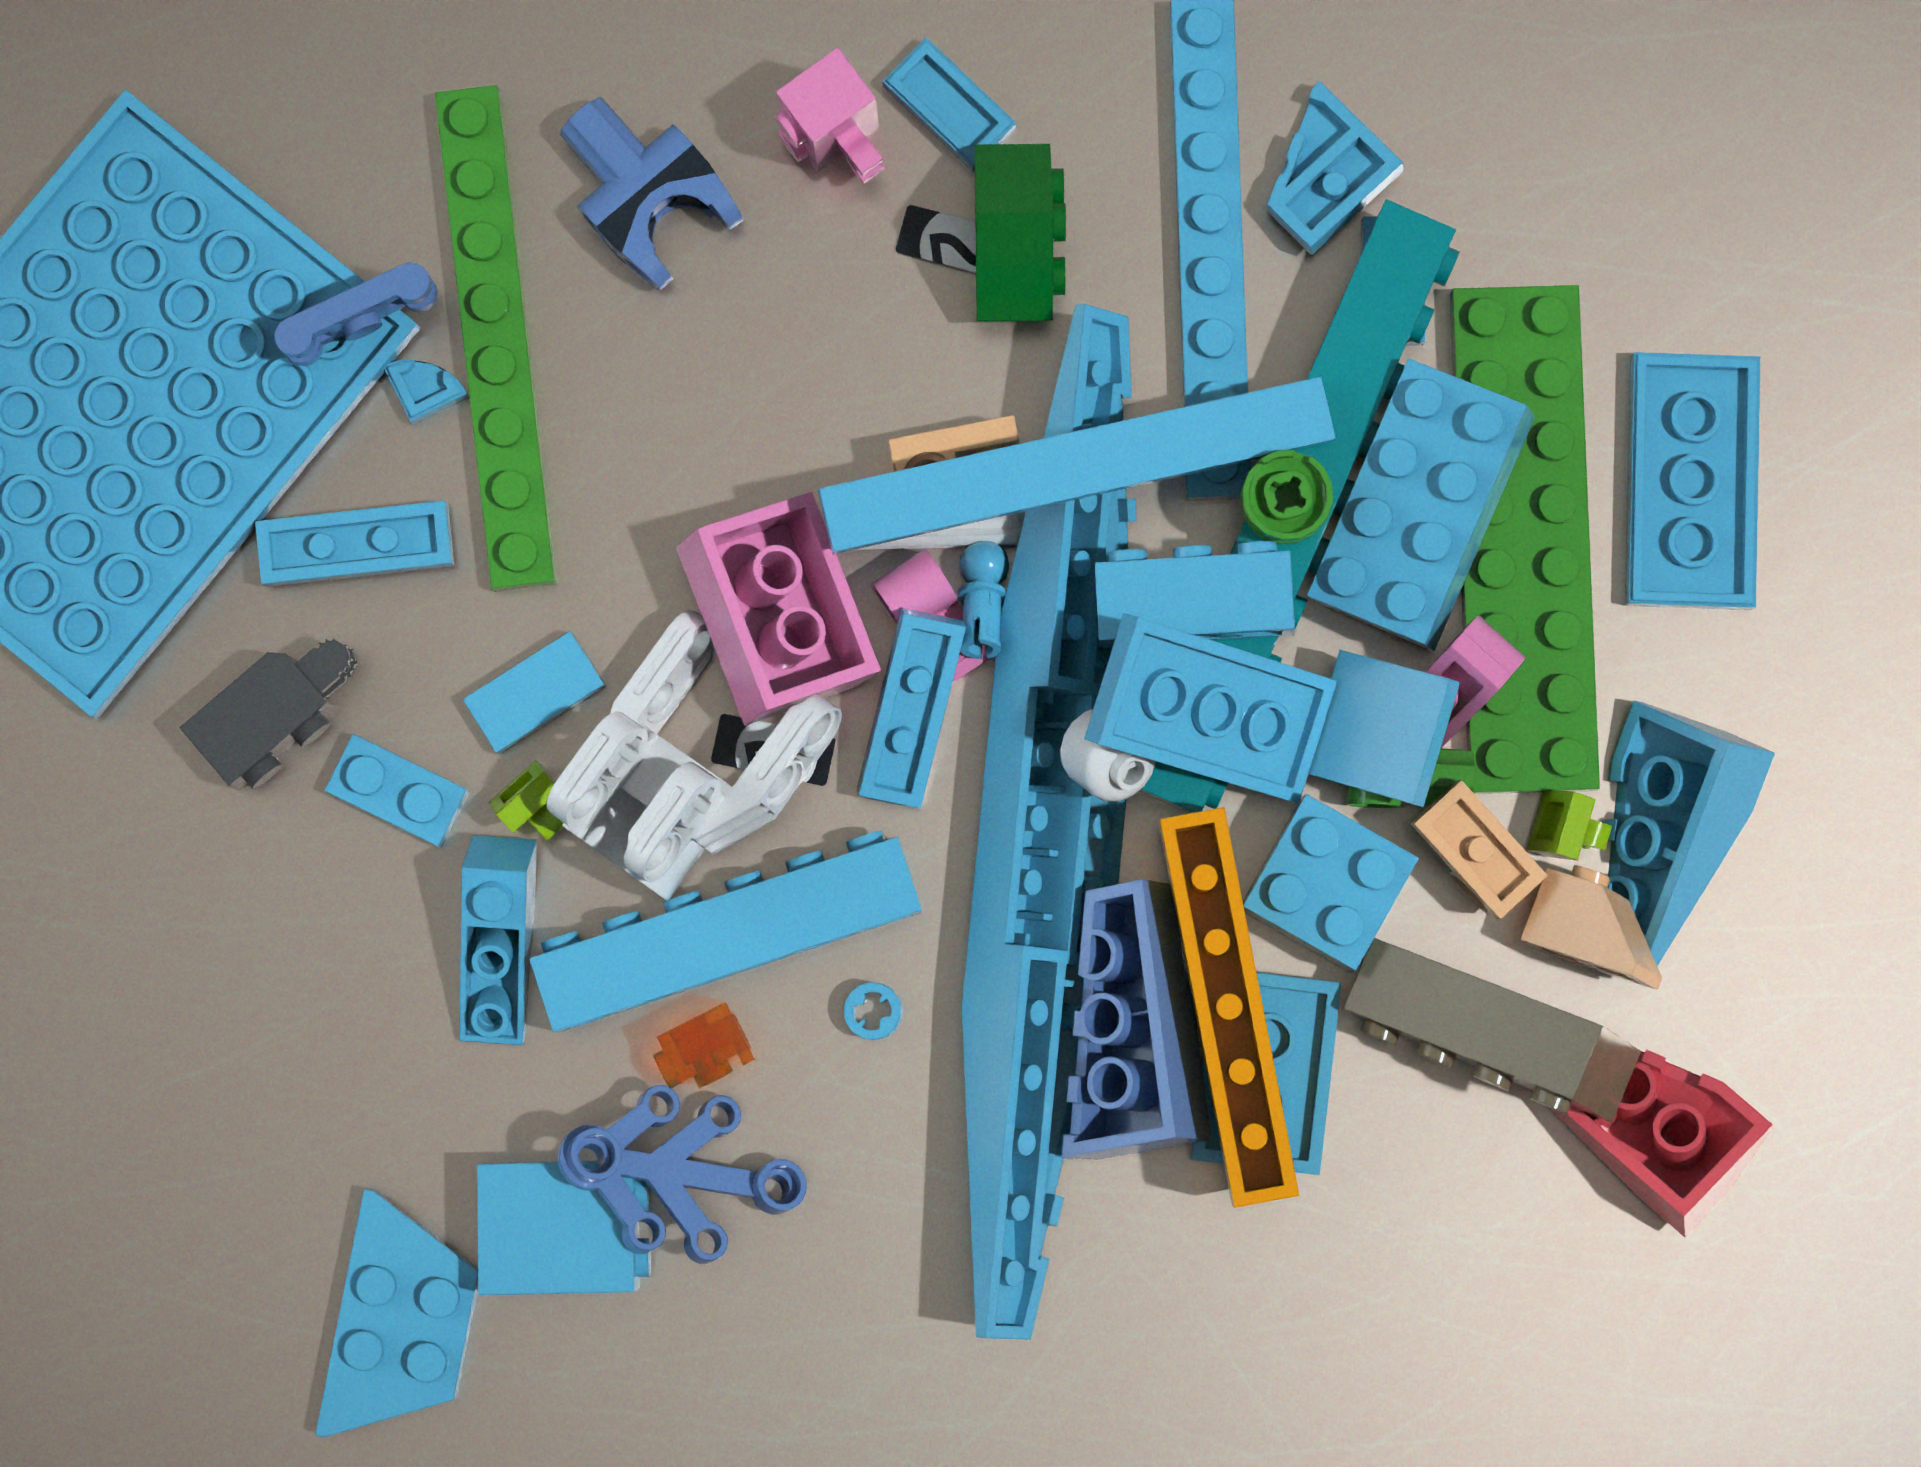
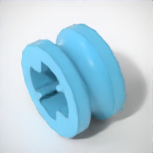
[843,982,903,1040]

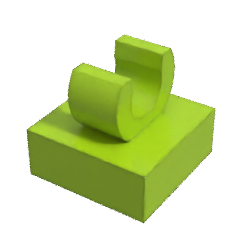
[488,760,563,840]
[1526,790,1612,861]

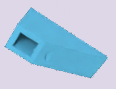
[459,835,537,1045]

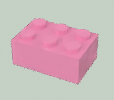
[676,492,881,726]

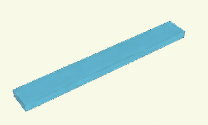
[818,377,1336,555]

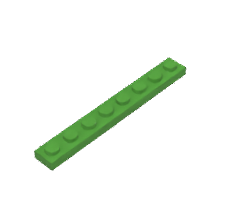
[435,85,557,592]

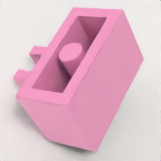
[774,47,884,184]

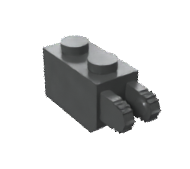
[179,638,359,790]

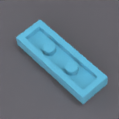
[255,500,455,587]
[857,607,966,809]

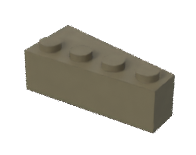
[1344,938,1641,1123]

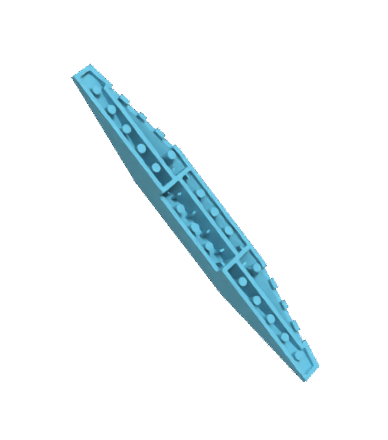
[962,304,1137,1340]

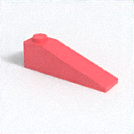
[1530,1049,1773,1238]

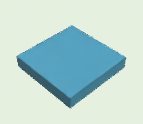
[1308,650,1460,807]

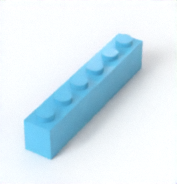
[529,830,923,1033]

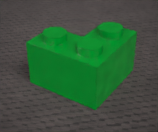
[974,144,1066,321]

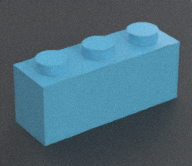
[1095,541,1295,647]

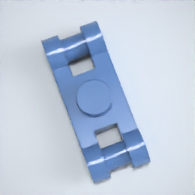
[274,262,438,366]

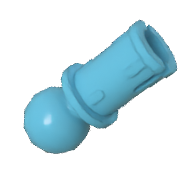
[957,541,1009,659]

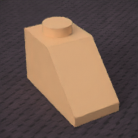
[1520,865,1662,990]

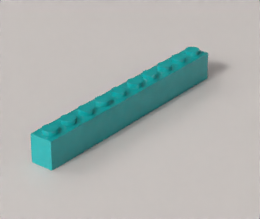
[1138,199,1460,814]

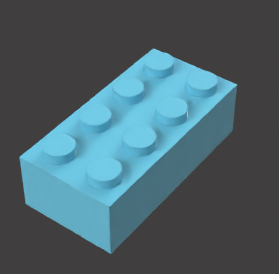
[1307,358,1535,652]

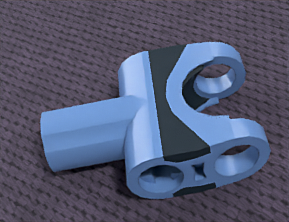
[560,97,744,291]

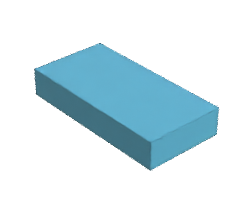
[882,37,1016,172]
[463,631,606,754]

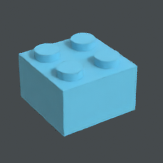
[1243,794,1419,972]

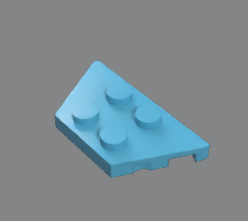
[315,1188,478,1437]

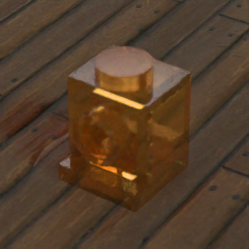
[653,1002,758,1089]

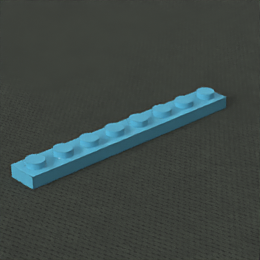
[1170,0,1251,501]

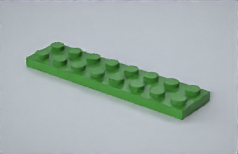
[1450,285,1600,794]

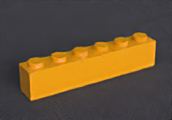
[1159,807,1300,1208]

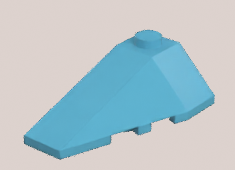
[1605,700,1775,966]

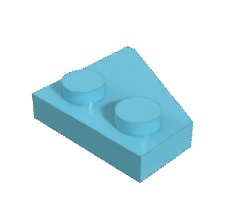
[1267,81,1404,255]

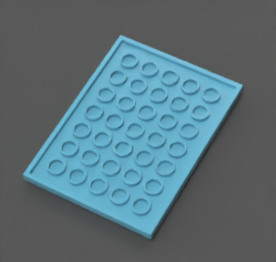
[0,89,421,719]

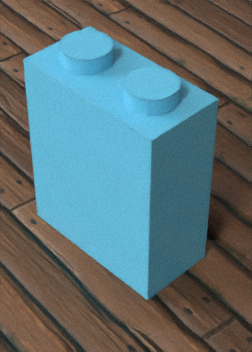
[477,1161,651,1295]

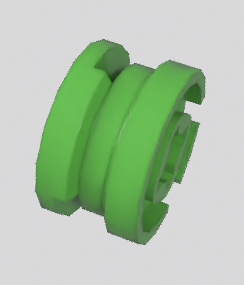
[1240,450,1333,545]

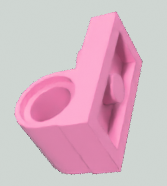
[871,549,994,685]
[1425,615,1526,748]

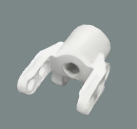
[547,610,842,901]

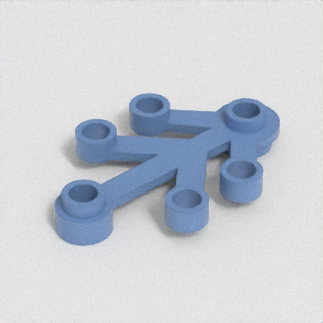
[558,1085,807,1264]

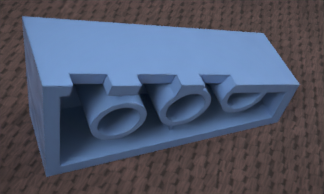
[1061,879,1211,1160]

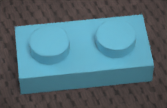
[324,734,470,848]

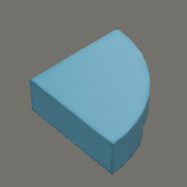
[384,359,469,425]

